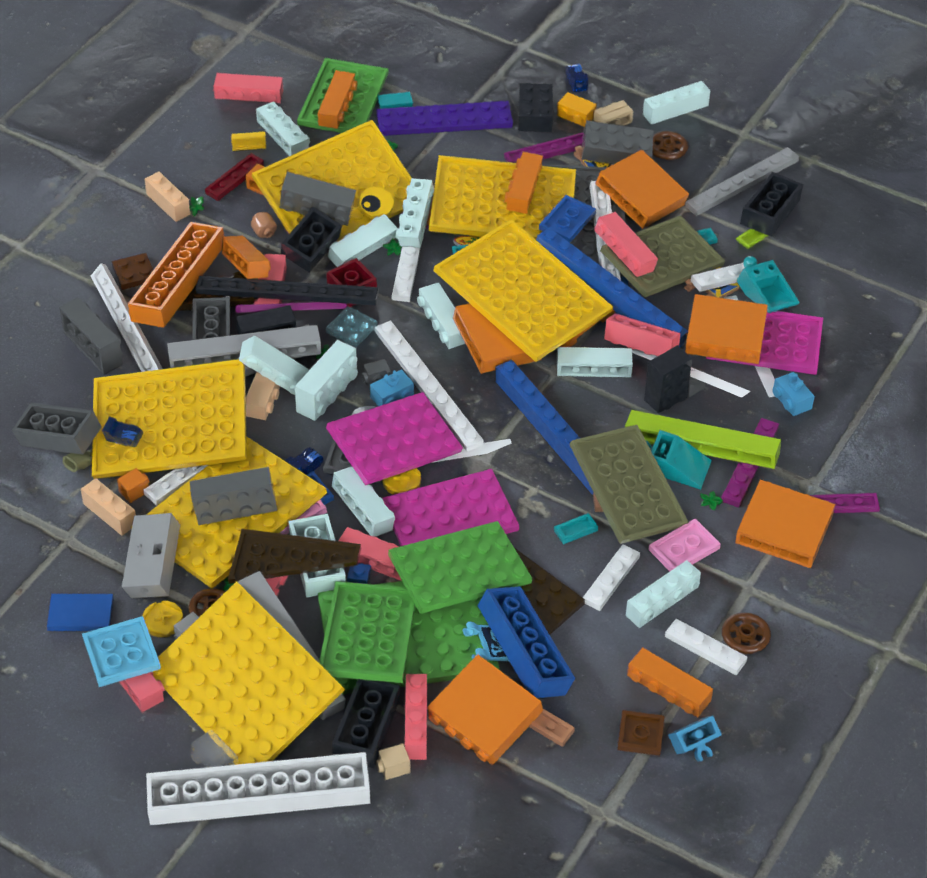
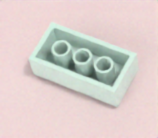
[295,340,358,421]
[288,514,346,598]

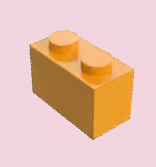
[557,92,597,127]

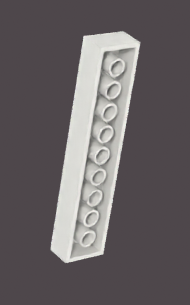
[146,752,370,825]

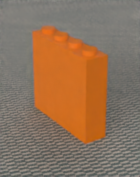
[595,150,689,229]
[685,294,768,364]
[453,303,542,373]
[735,479,835,568]
[427,654,543,765]

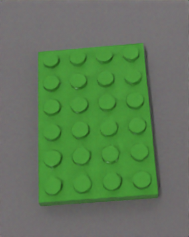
[297,58,388,133]
[388,521,532,614]
[319,581,415,683]

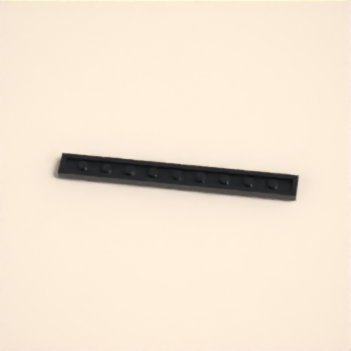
[196,276,379,306]

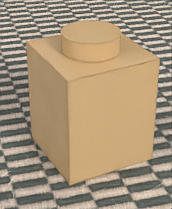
[376,744,410,780]

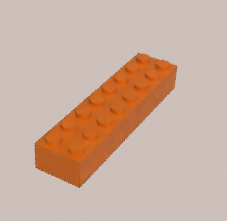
[128,222,224,328]

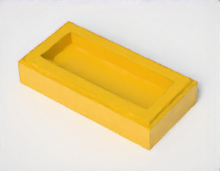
[231,132,266,151]

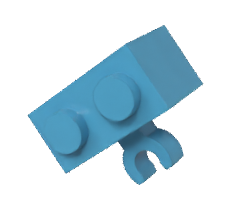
[370,369,414,406]
[772,372,815,416]
[668,716,722,762]

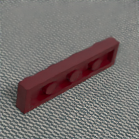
[205,153,264,201]

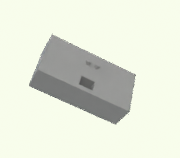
[122,513,180,598]

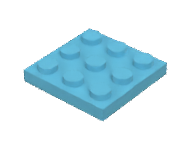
[82,616,161,687]

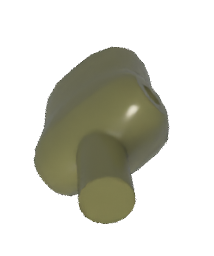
[63,448,92,472]

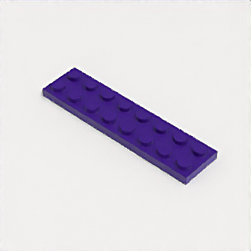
[376,101,513,136]

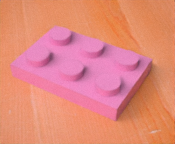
[648,519,721,572]

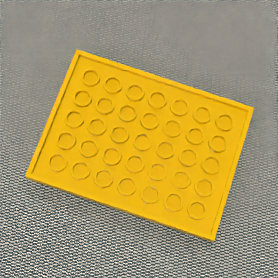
[252,120,412,242]
[429,155,576,240]
[433,219,613,362]
[92,359,247,479]
[131,436,327,589]
[152,582,345,765]

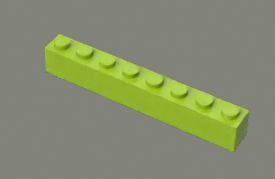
[625,410,781,469]

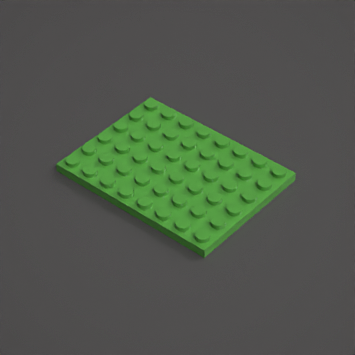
[318,581,499,695]

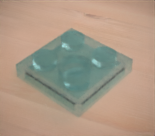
[326,306,378,348]

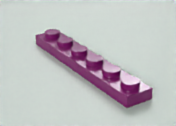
[721,418,779,508]

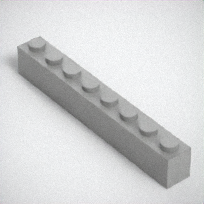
[167,325,321,368]
[238,571,345,720]

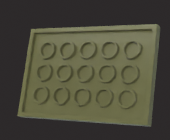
[600,215,725,298]
[569,425,689,544]

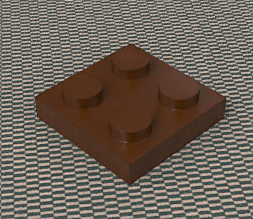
[112,253,153,290]
[617,710,665,756]

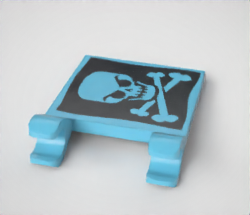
[463,622,509,661]

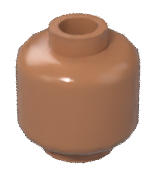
[251,212,277,238]

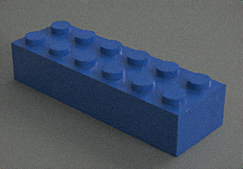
[478,586,575,698]

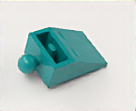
[736,256,800,313]
[646,430,712,490]

